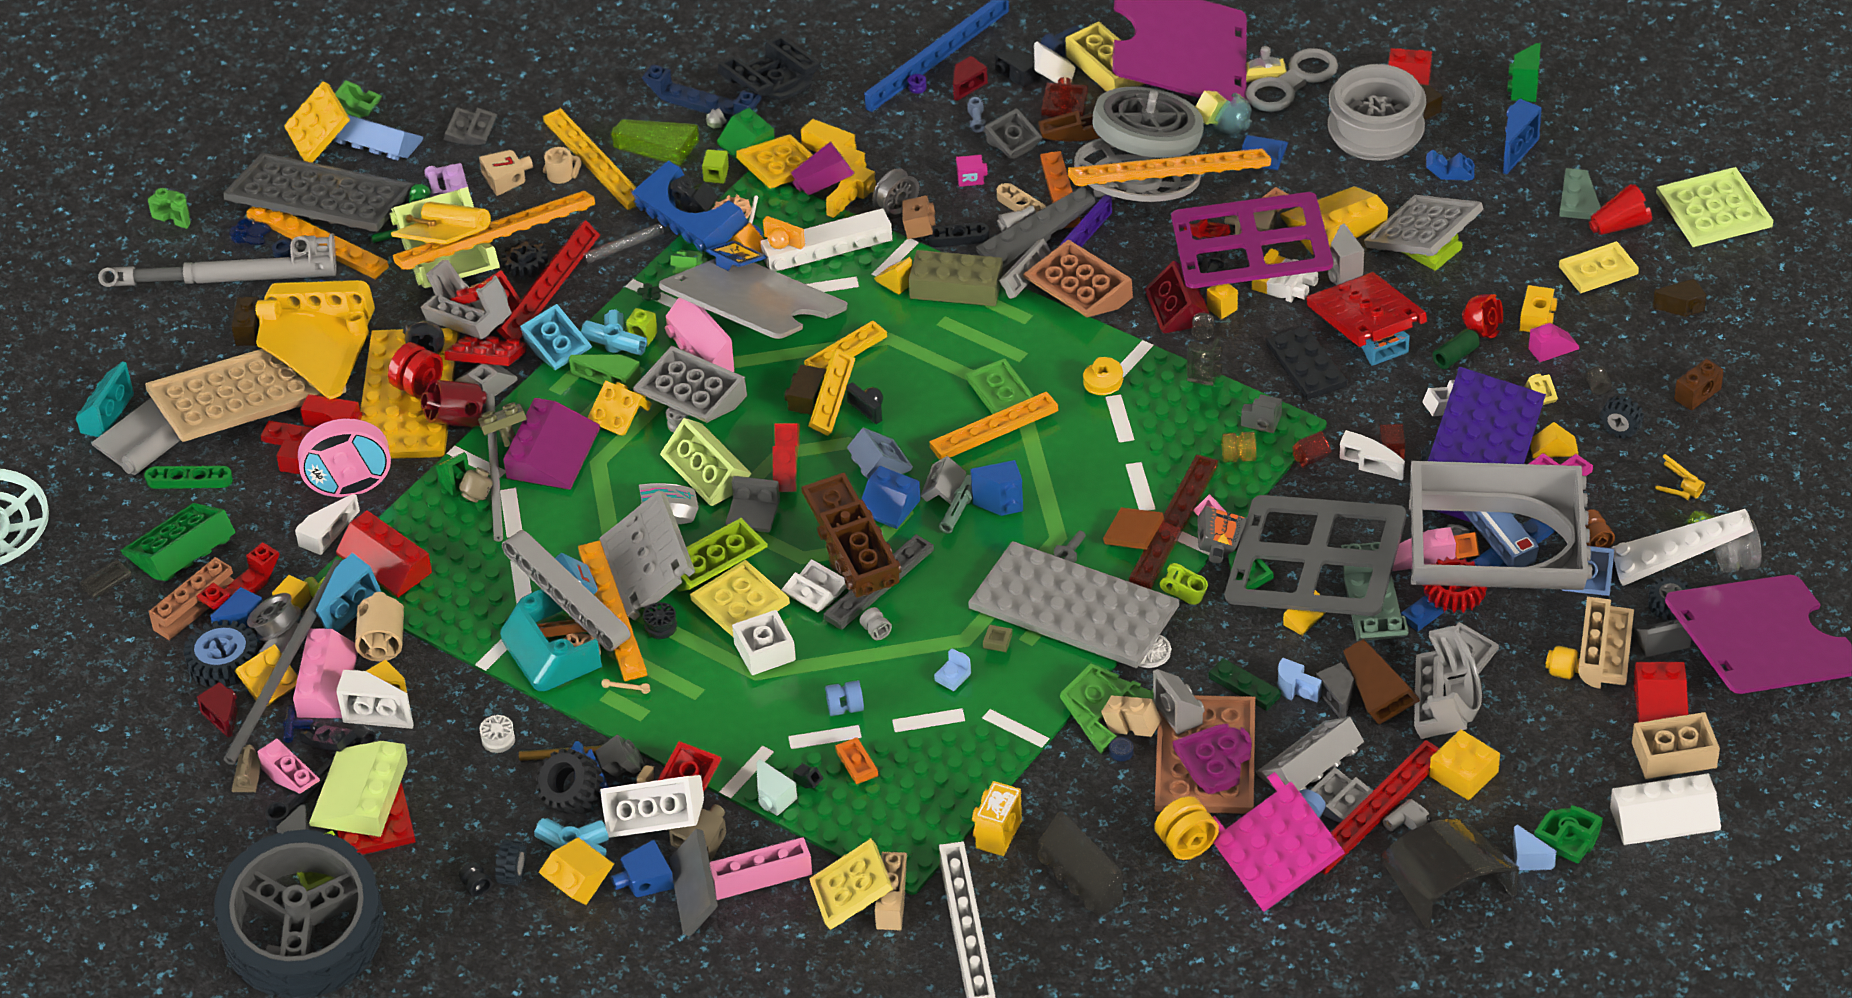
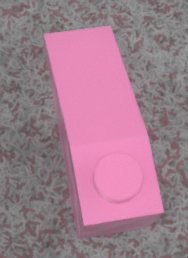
[1392,527,1456,571]

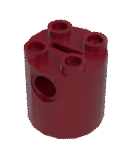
[421,379,487,427]

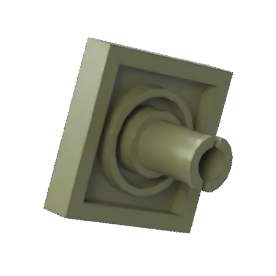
[478,403,527,447]

